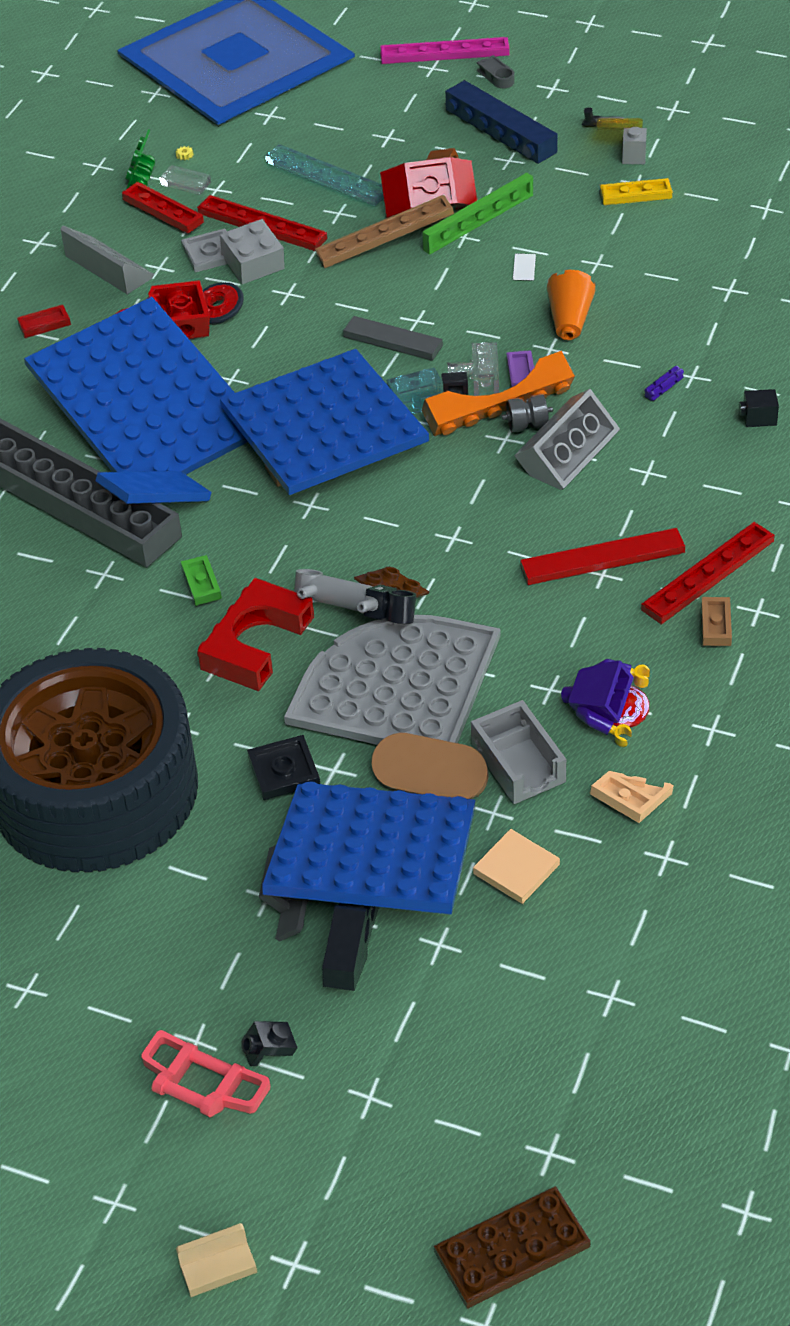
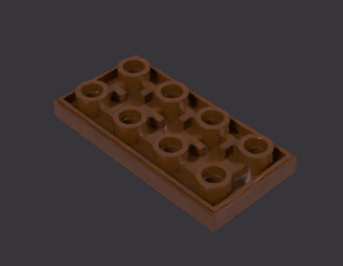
[434,1186,591,1309]

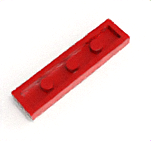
[122,182,204,234]

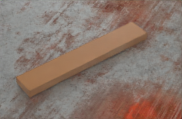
[315,195,454,268]

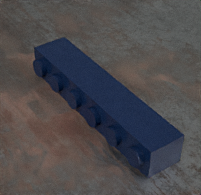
[445,80,558,164]

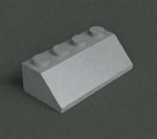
[514,389,620,490]

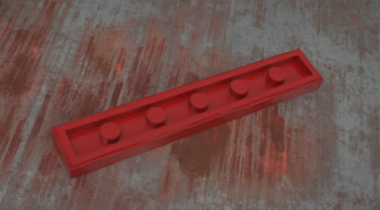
[197,195,328,252]
[641,522,775,625]
[520,528,685,585]

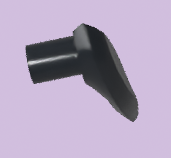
[582,107,624,127]

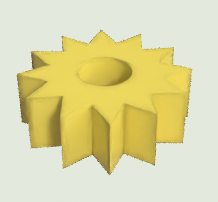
[175,146,194,161]

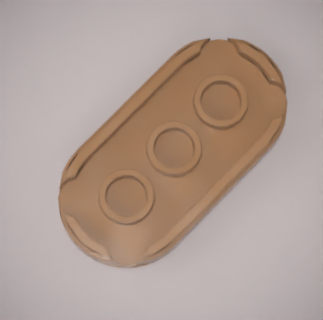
[372,733,489,799]

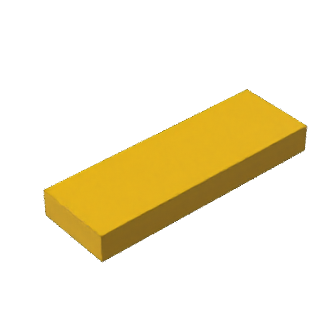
[600,178,673,205]

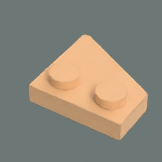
[590,771,674,823]

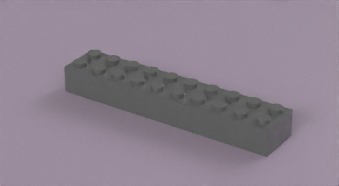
[0,418,182,568]

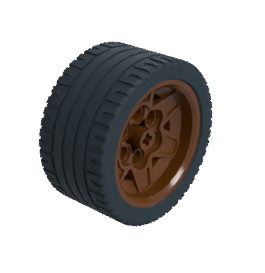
[0,648,198,872]

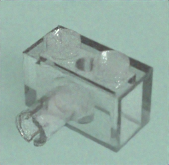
[447,342,499,396]

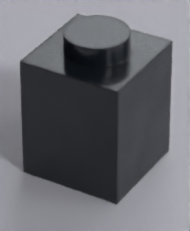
[739,389,779,427]

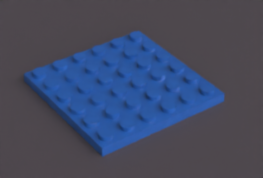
[220,349,429,495]
[262,782,475,914]

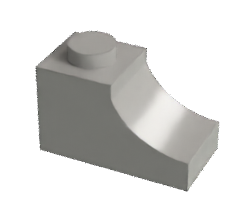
[622,127,647,164]

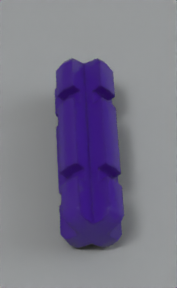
[644,366,684,401]

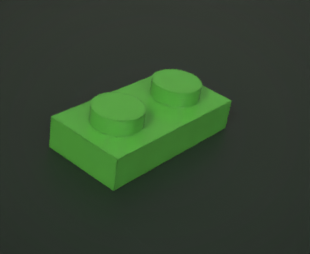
[181,555,222,606]

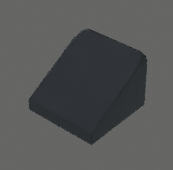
[441,372,468,395]

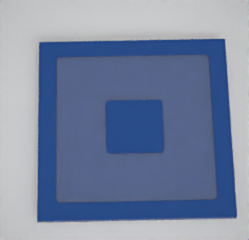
[117,0,355,125]

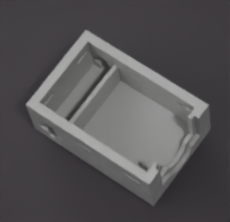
[471,700,566,804]

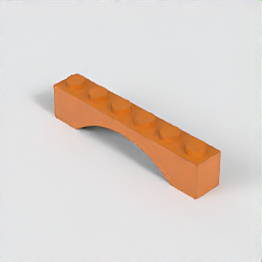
[421,351,575,436]

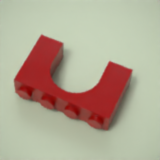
[197,578,314,692]

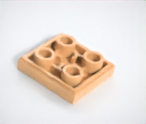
[473,829,560,904]

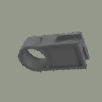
[477,55,514,89]

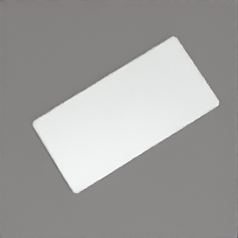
[513,254,536,280]

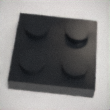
[247,735,320,800]

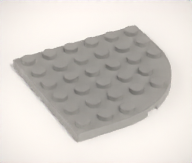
[284,615,501,745]

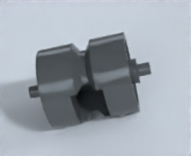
[502,394,553,433]

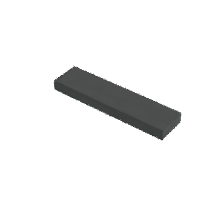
[343,316,443,361]

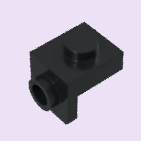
[241,1021,298,1066]

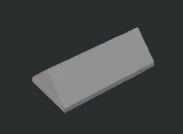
[61,225,154,294]

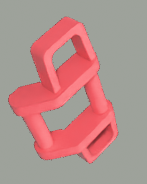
[142,1030,271,1117]

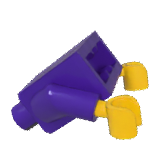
[561,659,650,747]

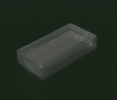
[160,165,211,195]

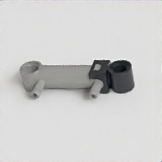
[294,569,416,624]

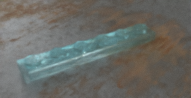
[265,144,384,206]

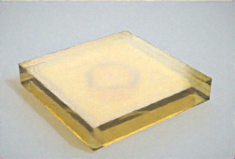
[597,118,643,130]

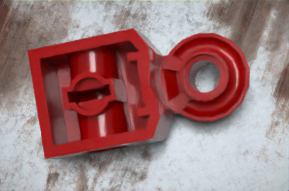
[116,280,210,339]

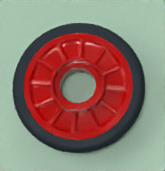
[203,282,244,324]

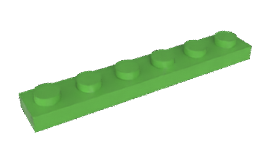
[423,173,533,255]

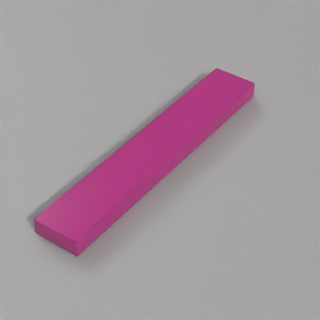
[380,37,510,64]

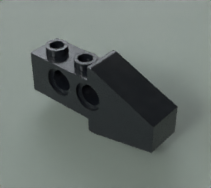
[322,903,379,991]

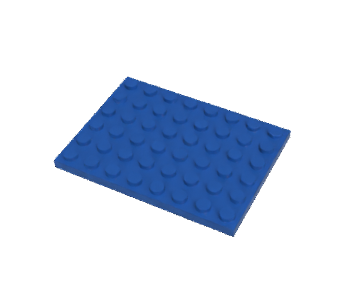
[24,297,248,475]

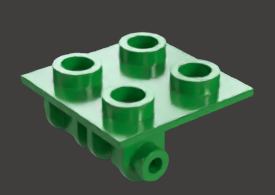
[125,129,155,189]

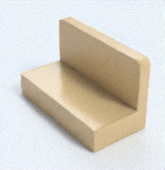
[176,1223,257,1297]

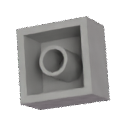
[220,219,285,284]

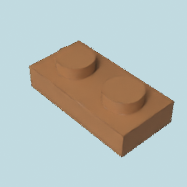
[701,597,732,646]

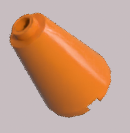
[547,269,596,340]

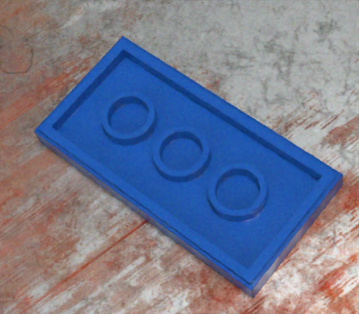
[96,471,212,504]

